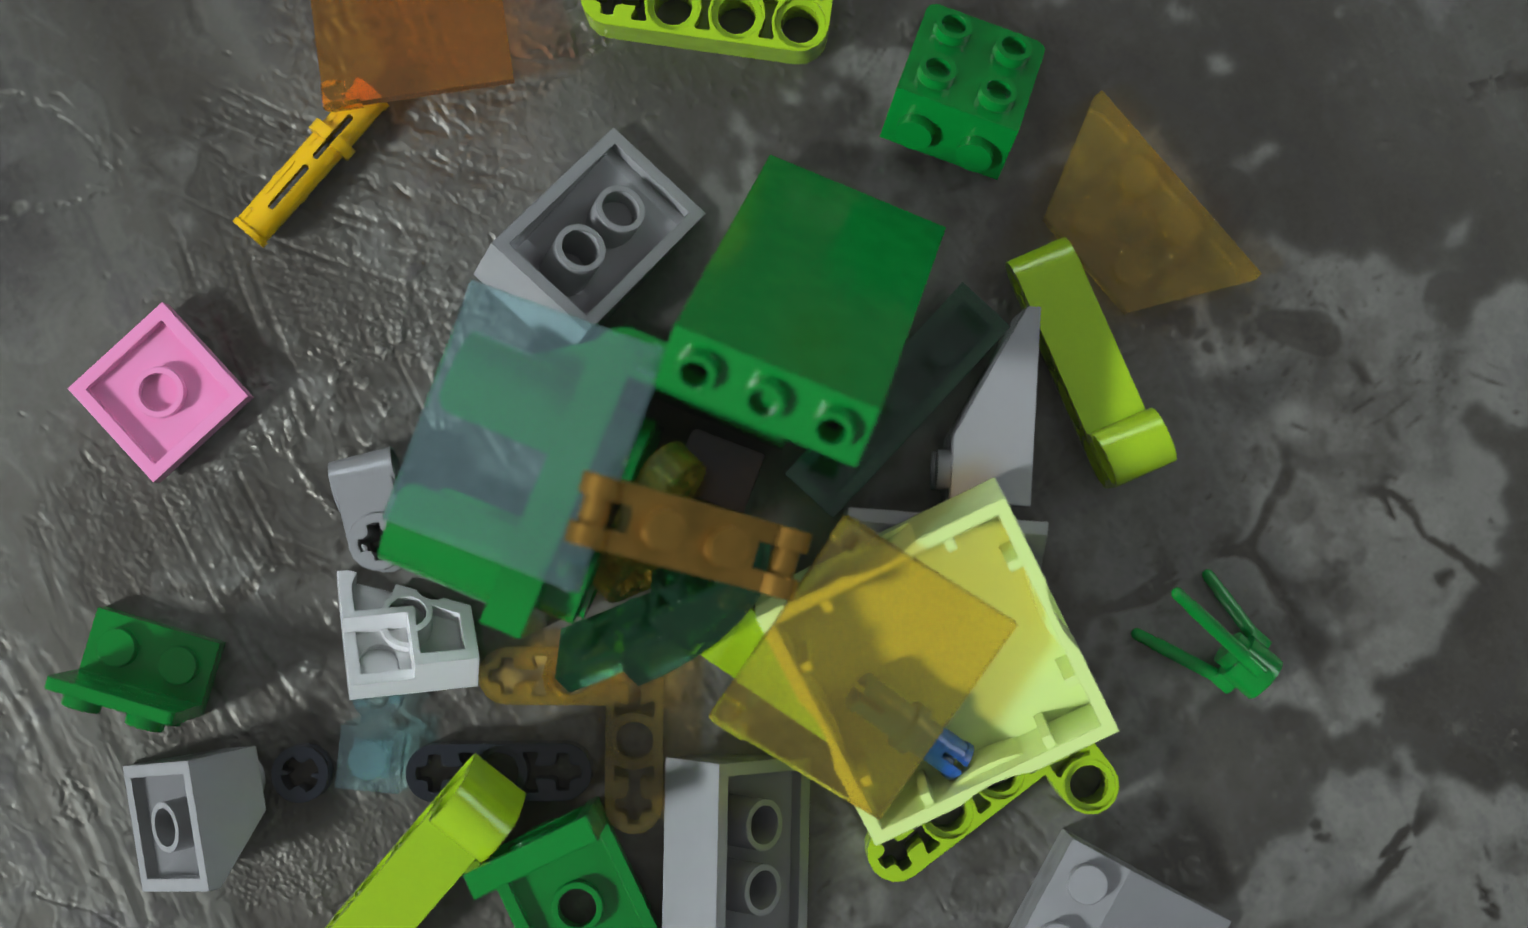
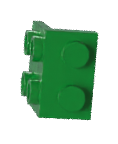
[879,4,1045,180]

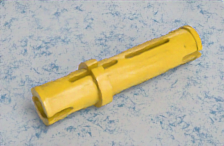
[232,79,389,248]

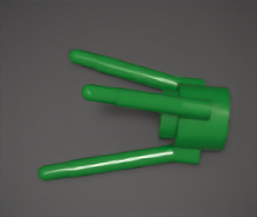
[1131,569,1283,699]

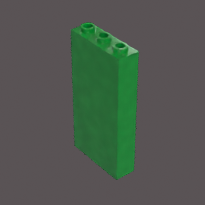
[653,154,946,468]

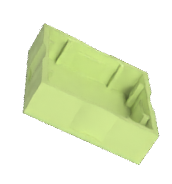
[754,477,1119,846]

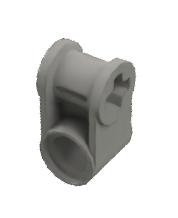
[328,446,406,573]

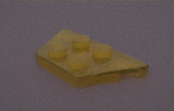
[1042,90,1262,314]

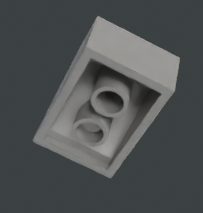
[473,127,706,350]
[930,306,1041,507]
[1008,828,1232,928]

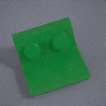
[44,606,226,733]

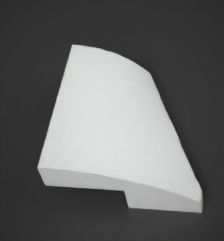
[337,570,480,700]

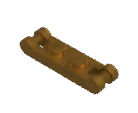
[563,470,813,601]

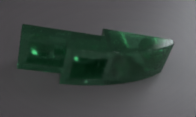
[555,541,771,693]

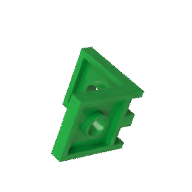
[463,796,661,928]

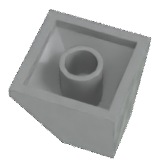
[123,746,266,892]

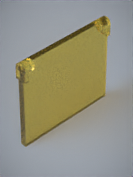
[709,515,1017,820]

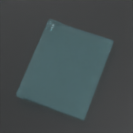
[382,280,665,593]

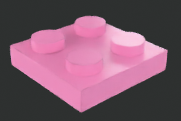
[67,302,254,483]

